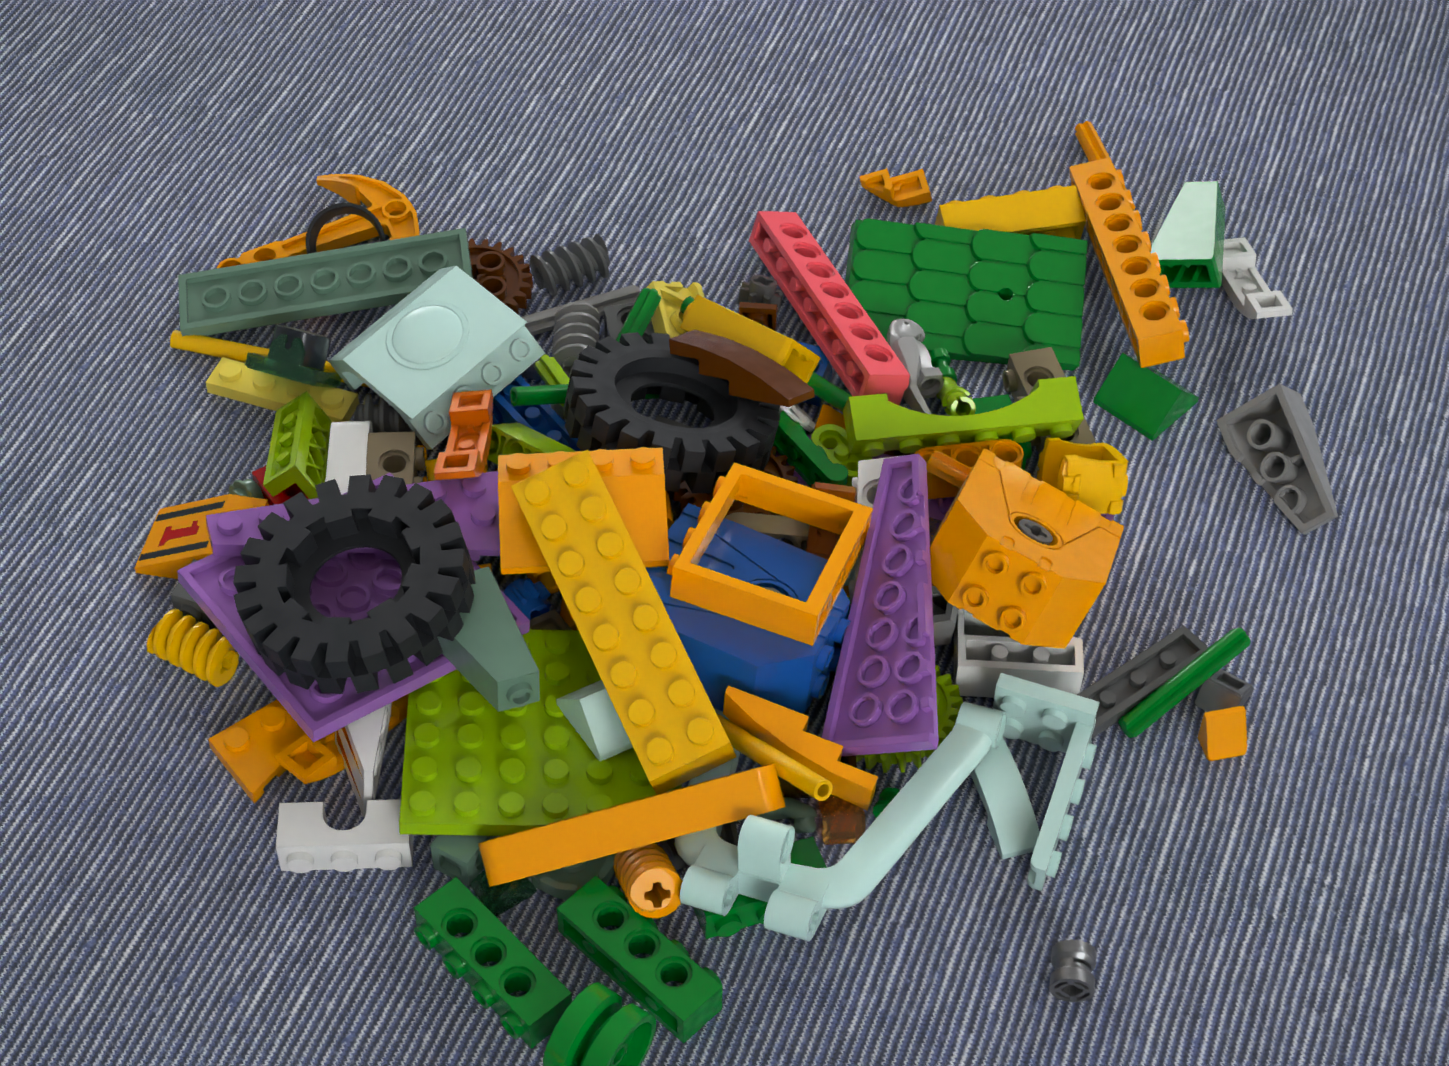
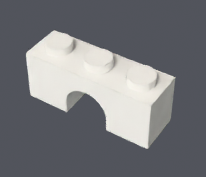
[276,799,414,873]

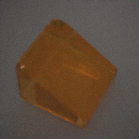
[818,796,865,845]

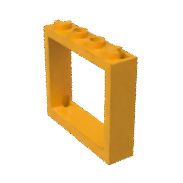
[667,462,873,646]

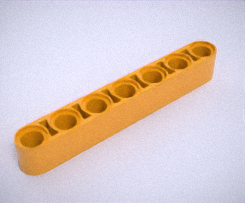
[478,763,786,887]

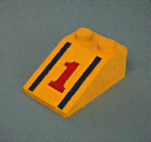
[135,494,269,579]

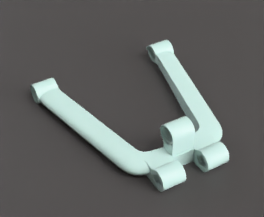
[675,701,1007,942]

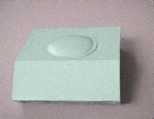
[328,266,545,450]

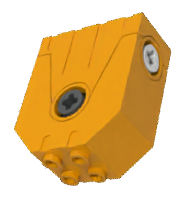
[930,448,1124,649]

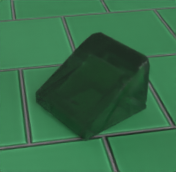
[469,870,537,917]

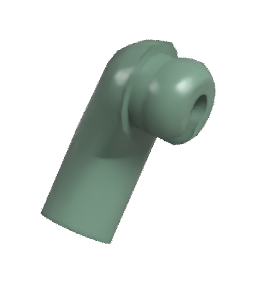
[758,797,818,834]

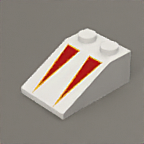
[335,702,392,817]

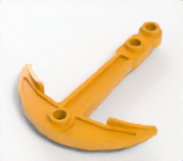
[217,174,420,268]

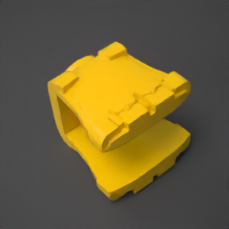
[1037,437,1128,515]

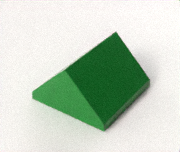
[1093,352,1199,441]

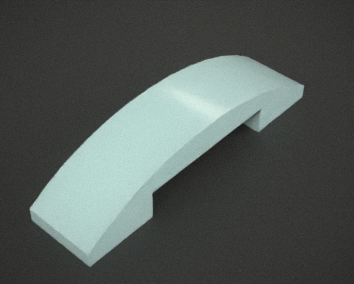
[970,738,1040,859]

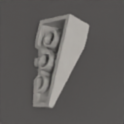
[1216,383,1338,535]

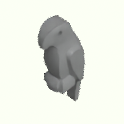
[887,319,944,414]

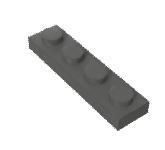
[1077,625,1208,739]

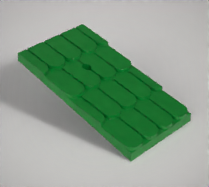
[845,218,1088,371]

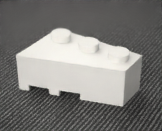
[954,608,1084,698]

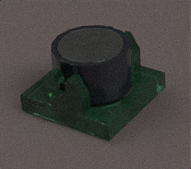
[245,325,342,388]

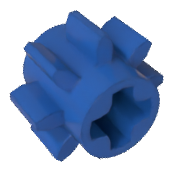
[503,578,552,620]

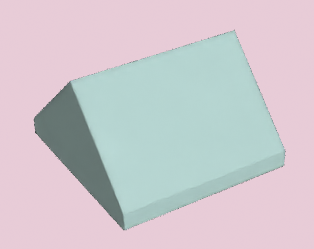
[556,680,633,761]

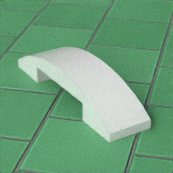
[1222,237,1293,319]

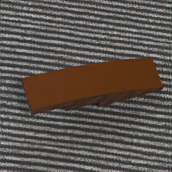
[669,330,815,407]

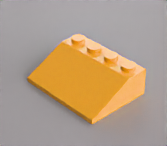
[498,447,670,575]

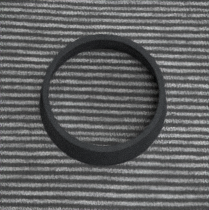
[306,203,385,254]

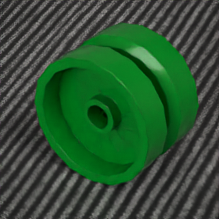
[543,982,656,1066]

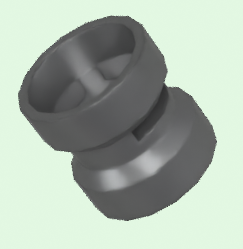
[1049,939,1097,1002]

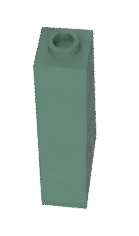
[437,567,540,712]

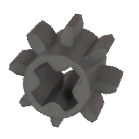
[737,275,783,313]

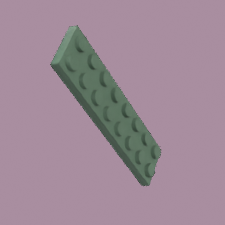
[178,228,473,336]

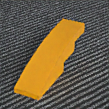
[723,685,878,811]

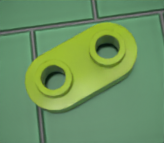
[811,424,872,486]

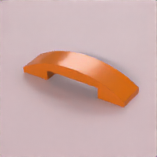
[434,389,493,481]

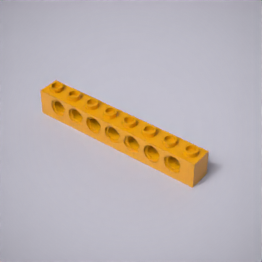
[1069,157,1190,368]

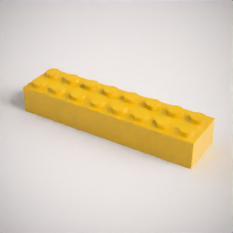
[511,449,737,794]

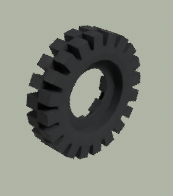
[563,332,781,494]
[233,474,475,694]

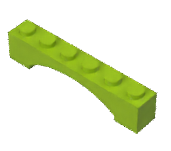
[843,376,1084,457]

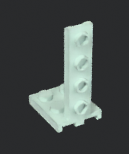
[993,673,1100,891]

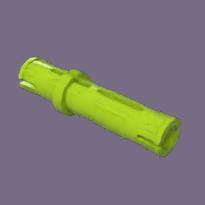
[936,376,976,416]

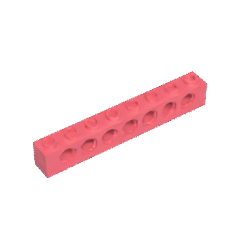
[749,211,910,405]

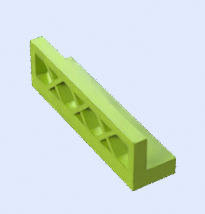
[263,391,332,499]

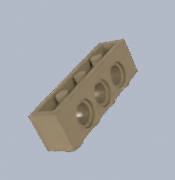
[1002,347,1096,461]
[366,431,425,485]

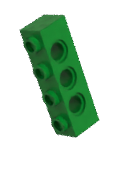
[557,876,723,1044]
[414,877,572,1049]

